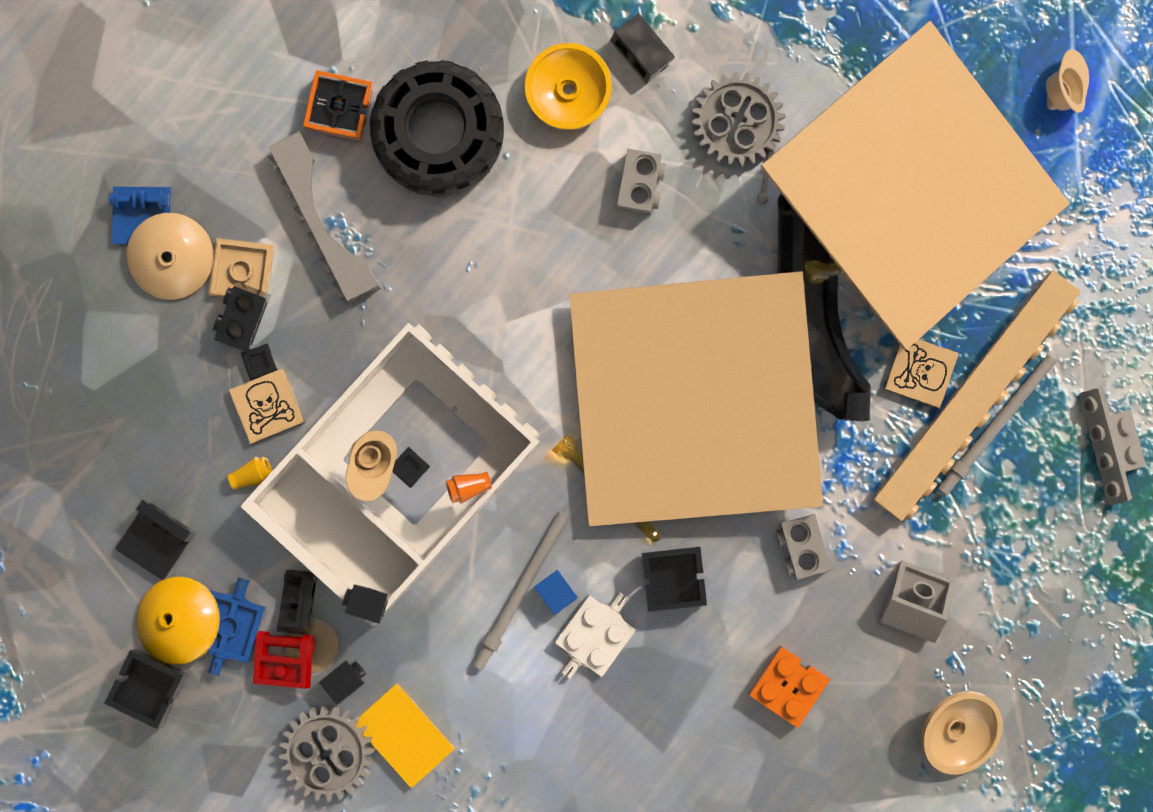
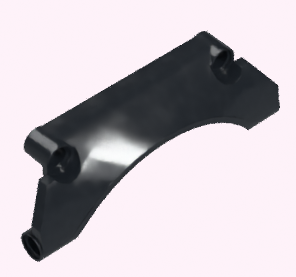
[777,193,871,421]

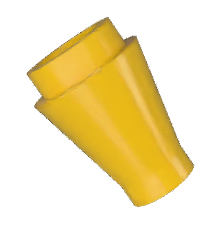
[228,456,273,490]

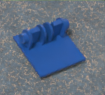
[109,187,171,244]

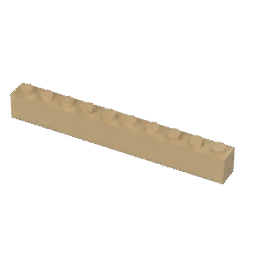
[871,270,1081,522]

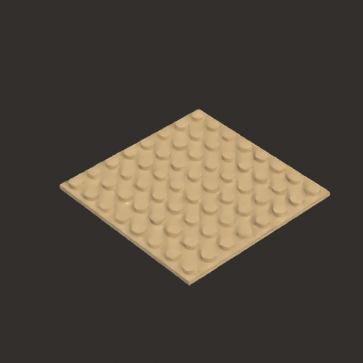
[760,21,1070,350]
[569,271,824,526]

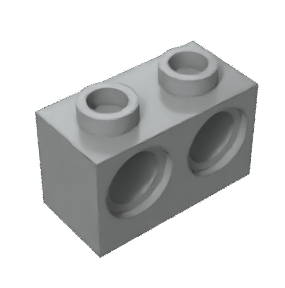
[617,148,666,215]
[776,514,831,580]

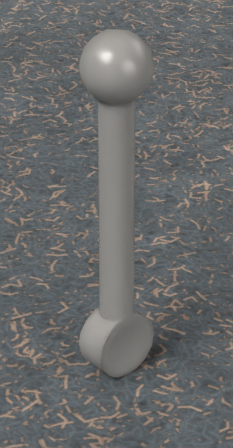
[757,145,776,204]

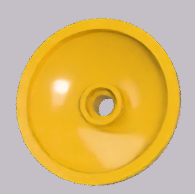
[525,43,612,130]
[136,577,220,665]

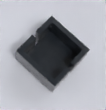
[641,547,707,612]
[104,649,188,729]

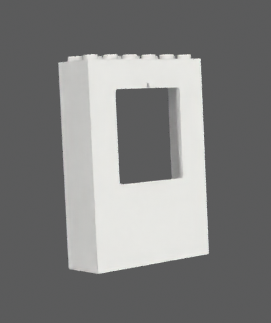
[240,323,540,626]

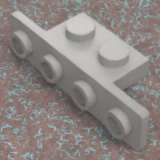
[1079,387,1146,505]

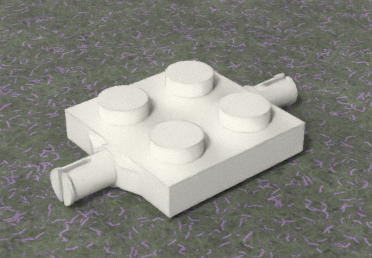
[554,592,636,679]

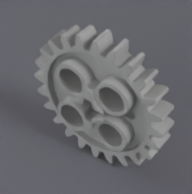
[691,72,786,167]
[279,705,375,802]

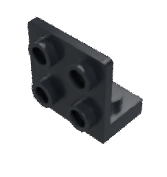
[116,500,196,580]

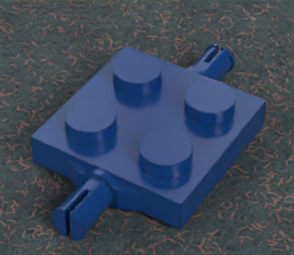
[207,577,266,676]

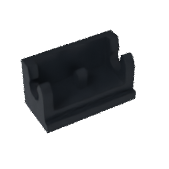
[610,13,675,84]
[276,570,317,635]

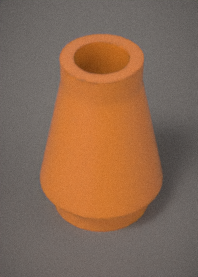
[446,472,492,504]

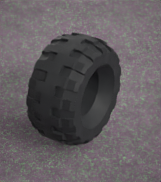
[370,60,504,197]

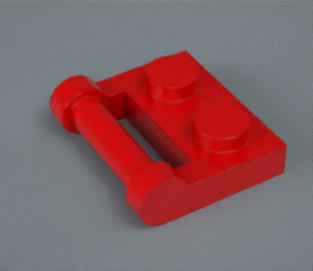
[253,631,316,689]

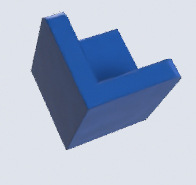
[534,569,578,614]

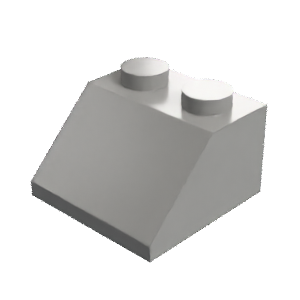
[880,560,956,643]

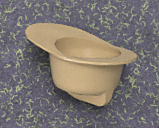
[1046,50,1089,113]
[346,430,397,501]

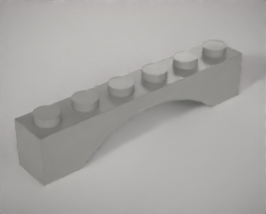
[268,131,381,304]

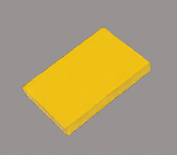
[357,683,455,788]

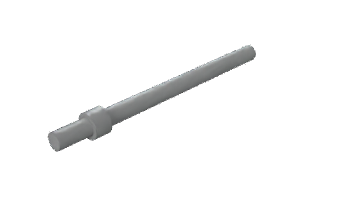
[938,355,1057,496]
[473,512,568,671]

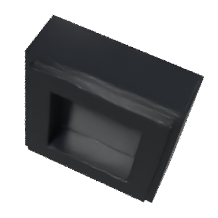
[241,343,278,381]
[392,446,431,488]

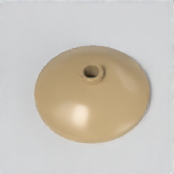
[126,213,214,300]
[921,691,1003,775]

